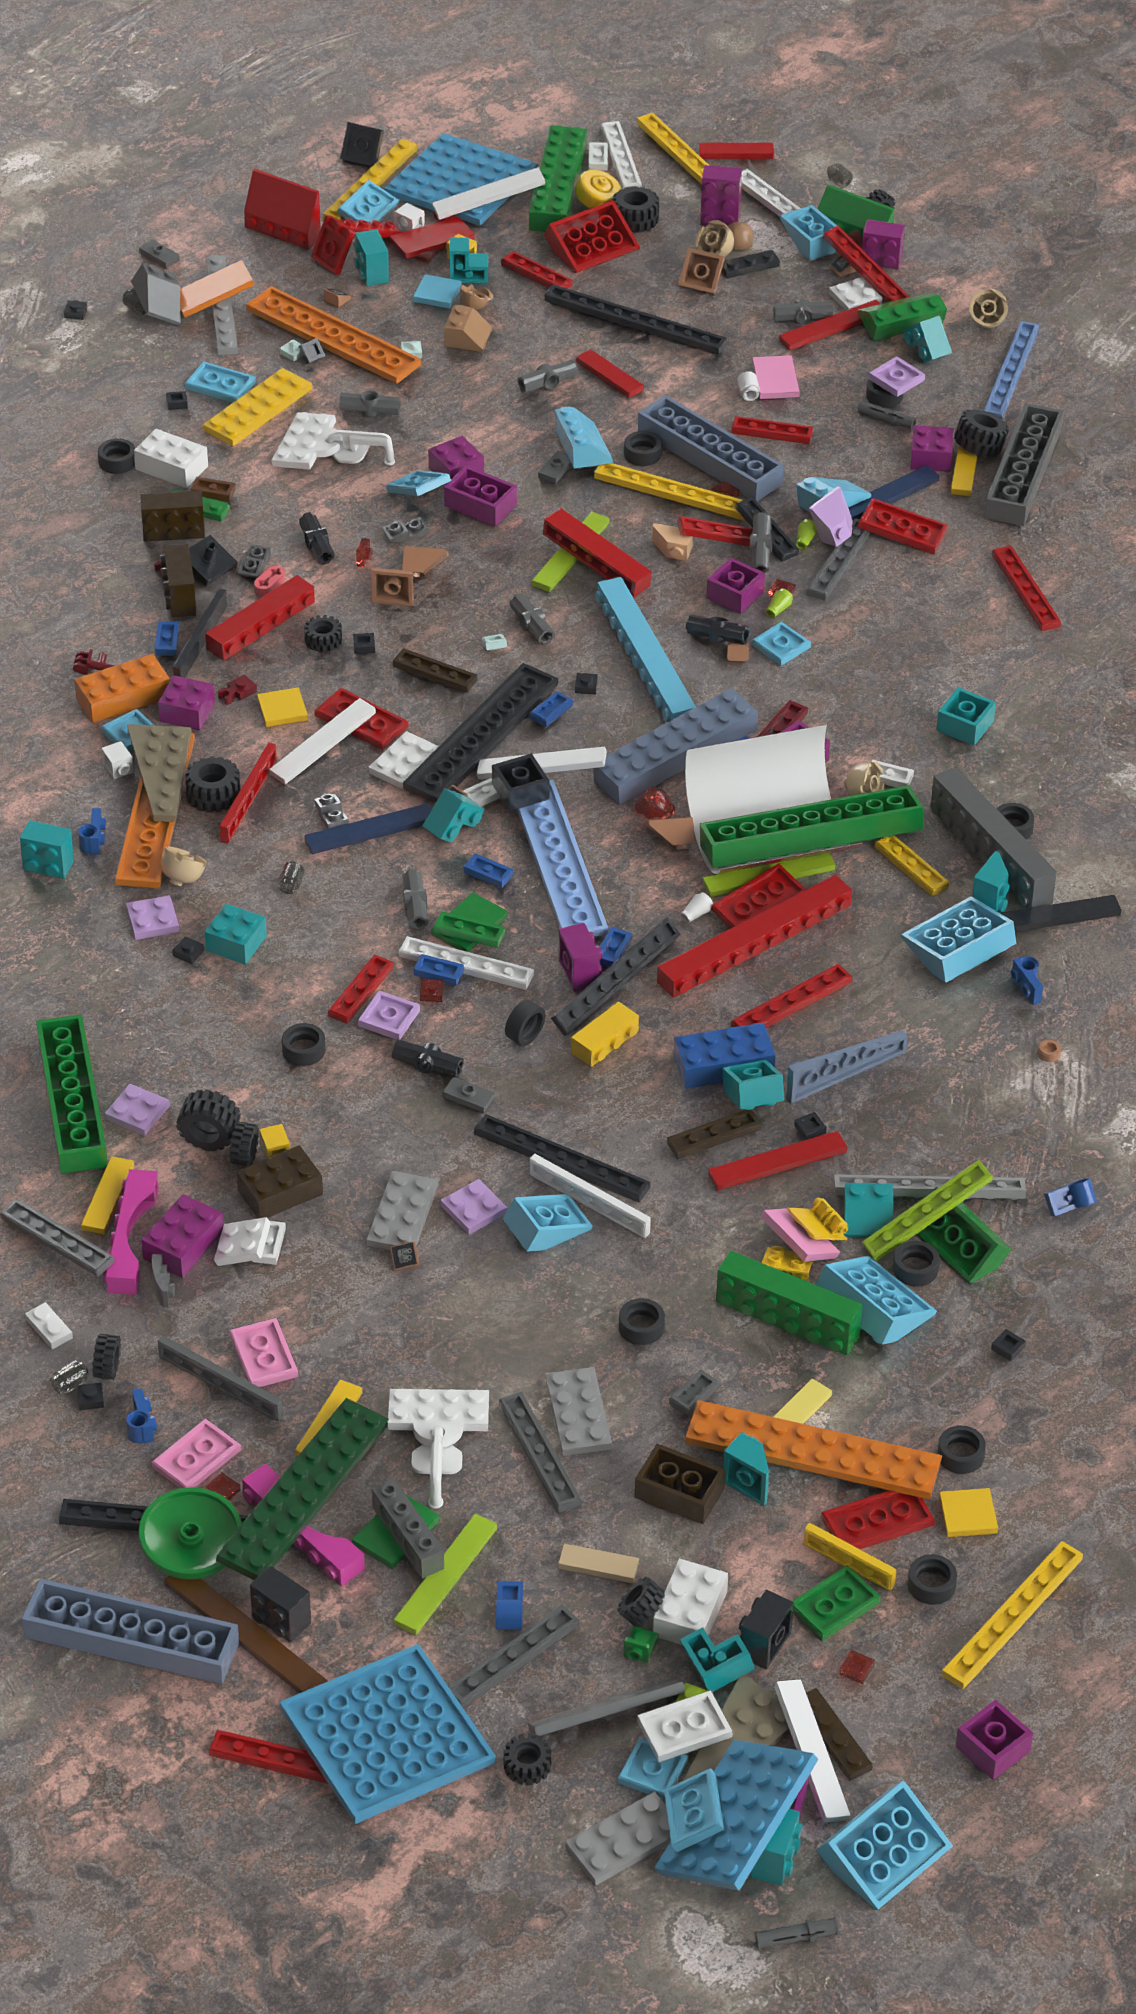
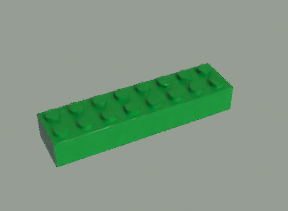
[529,125,587,232]
[36,1014,108,1174]

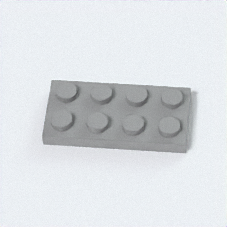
[367,1171,438,1250]
[546,1367,612,1456]
[565,1792,671,1886]

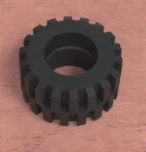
[612,186,660,233]
[954,409,1009,457]
[185,756,241,812]
[176,1089,241,1151]

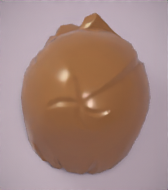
[728,221,753,251]
[459,284,493,310]

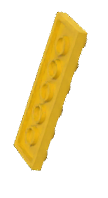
[203,368,312,446]

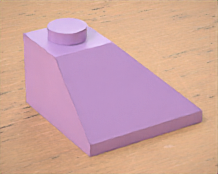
[809,486,853,547]

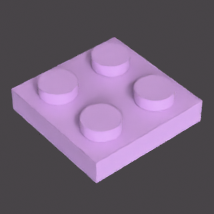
[869,356,925,397]
[126,895,179,940]
[358,991,420,1040]
[105,1084,170,1136]
[441,1179,507,1235]

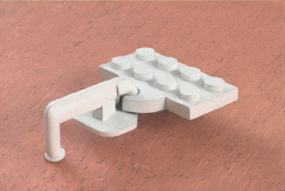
[272,412,395,469]
[388,1389,489,1509]

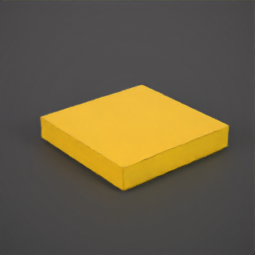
[257,687,308,727]
[939,1488,998,1537]

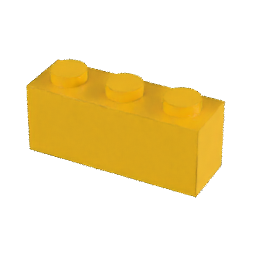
[571,1001,639,1067]

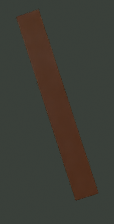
[164,1576,328,1693]

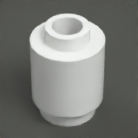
[737,372,760,401]

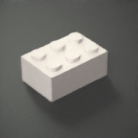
[134,429,208,488]
[653,1559,728,1645]

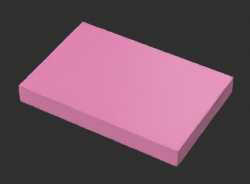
[753,355,799,399]
[761,1208,840,1261]
[229,1318,298,1387]
[152,1418,241,1488]

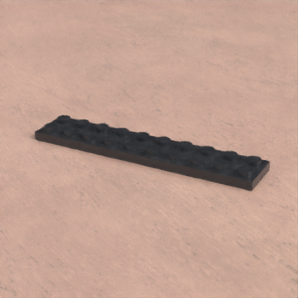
[403,663,558,803]

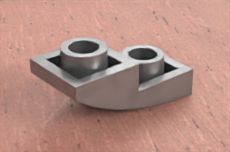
[382,516,430,543]
[238,544,271,578]
[314,794,349,829]
[152,1254,175,1307]

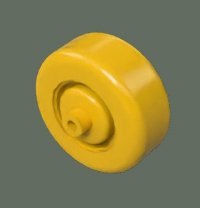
[575,170,621,209]

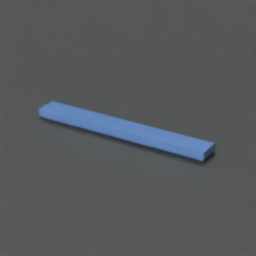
[984,321,1039,420]

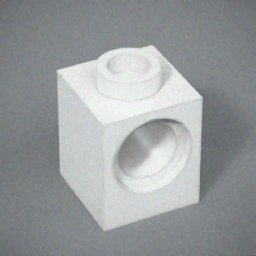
[394,203,425,232]
[101,741,133,779]

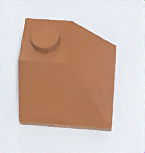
[678,248,725,294]
[402,546,449,577]
[371,568,414,606]
[644,817,695,850]

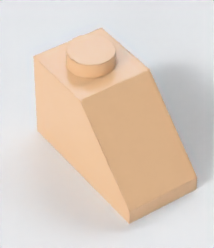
[652,523,693,561]

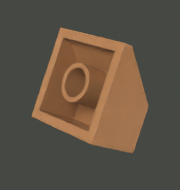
[444,305,492,352]

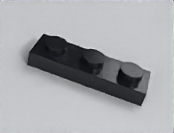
[721,250,780,278]

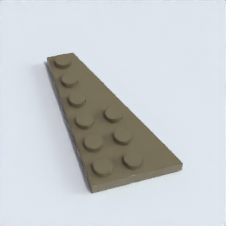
[127,724,192,822]
[683,1675,790,1781]

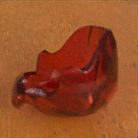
[635,787,675,819]

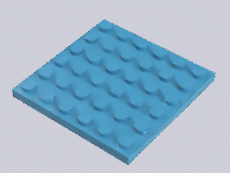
[384,133,538,226]
[279,1644,496,1824]

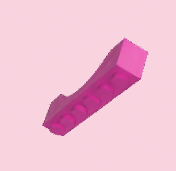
[103,1169,159,1295]
[242,1464,365,1586]

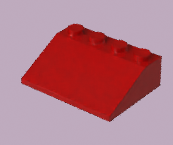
[244,169,321,250]
[544,200,640,273]

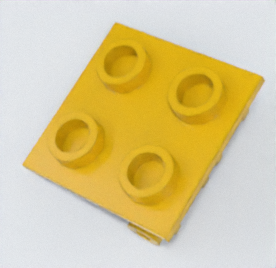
[787,1197,848,1241]
[761,1246,813,1282]

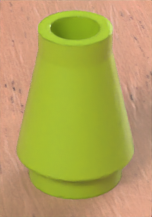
[795,519,817,550]
[765,589,793,619]

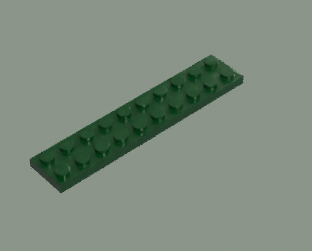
[216,1398,389,1580]

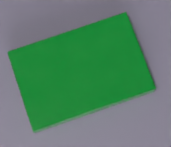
[431,892,508,952]
[352,1494,440,1569]
[793,1565,881,1642]

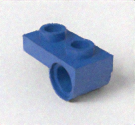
[78,808,106,854]
[1010,956,1043,1005]
[1044,1178,1097,1216]
[126,1388,157,1444]
[496,1581,523,1630]

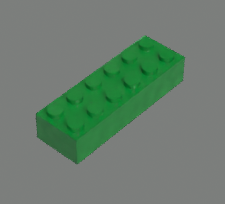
[716,1251,863,1355]

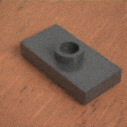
[139,239,180,268]
[538,450,572,484]
[443,1077,495,1113]
[669,1370,720,1416]

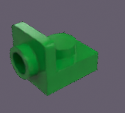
[623,1626,659,1663]

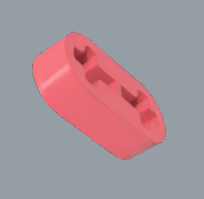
[254,566,285,597]

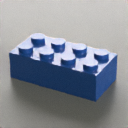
[673,1023,776,1089]

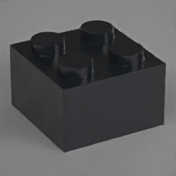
[492,753,549,812]
[250,1565,311,1643]
[739,1589,794,1670]

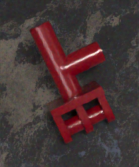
[73,649,116,676]

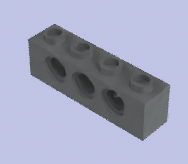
[372,1479,444,1579]

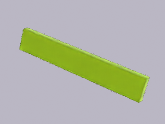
[532,512,610,592]
[703,853,836,898]
[862,1159,994,1262]
[394,1513,497,1635]

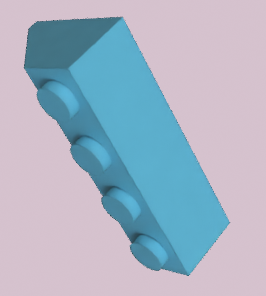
[555,407,613,469]

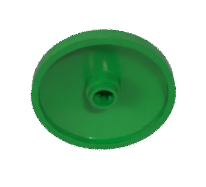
[139,1487,242,1579]

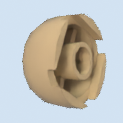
[695,220,734,257]
[969,289,1008,329]
[844,762,884,796]
[161,846,207,886]

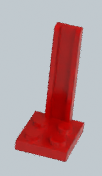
[311,215,402,275]

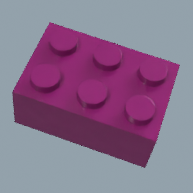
[700,165,742,226]
[444,465,517,527]
[141,1194,223,1278]

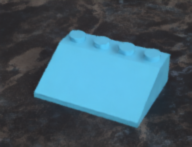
[901,896,1016,983]
[816,1256,937,1345]
[816,1780,953,1910]

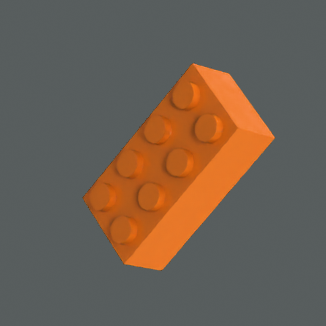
[74,654,170,724]

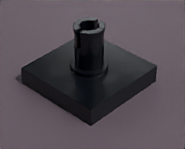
[340,122,384,166]
[189,535,238,586]

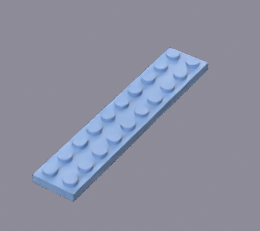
[517,780,608,937]

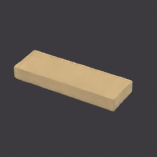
[558,1543,639,1584]

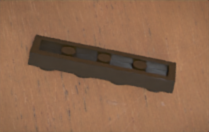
[393,648,477,693]
[667,1109,762,1159]
[806,1688,873,1781]

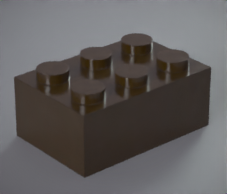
[140,491,205,542]
[160,544,197,618]
[236,1145,323,1218]
[634,1443,726,1524]

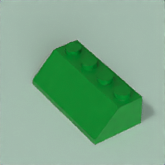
[817,184,894,244]
[858,293,947,341]
[918,1187,1012,1283]

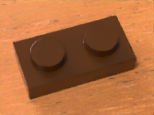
[191,477,236,502]

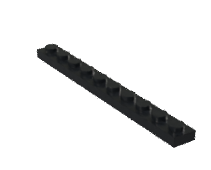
[544,284,727,355]

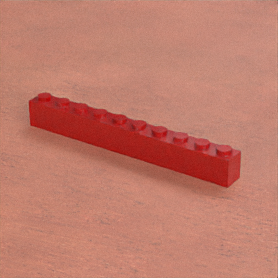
[657,875,852,998]

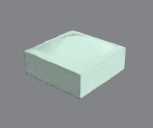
[279,340,302,362]
[401,341,422,358]
[482,634,507,651]

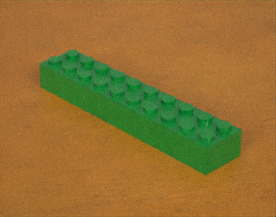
[699,785,924,868]

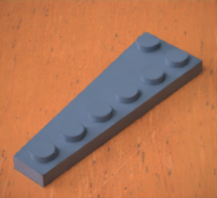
[786,1030,908,1104]

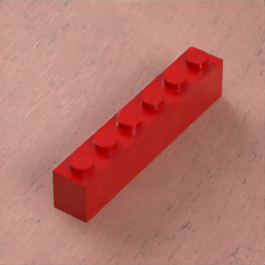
[542,508,652,598]
[205,575,315,661]

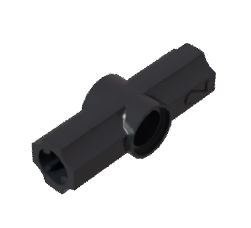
[299,512,334,565]
[686,615,750,645]
[392,1039,464,1077]

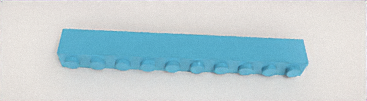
[595,577,696,722]

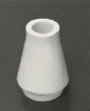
[680,892,713,924]

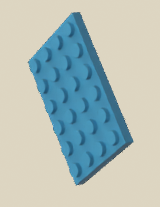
[655,1739,818,1891]

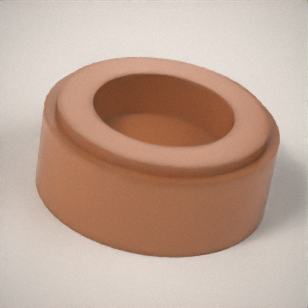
[1037,1040,1061,1062]

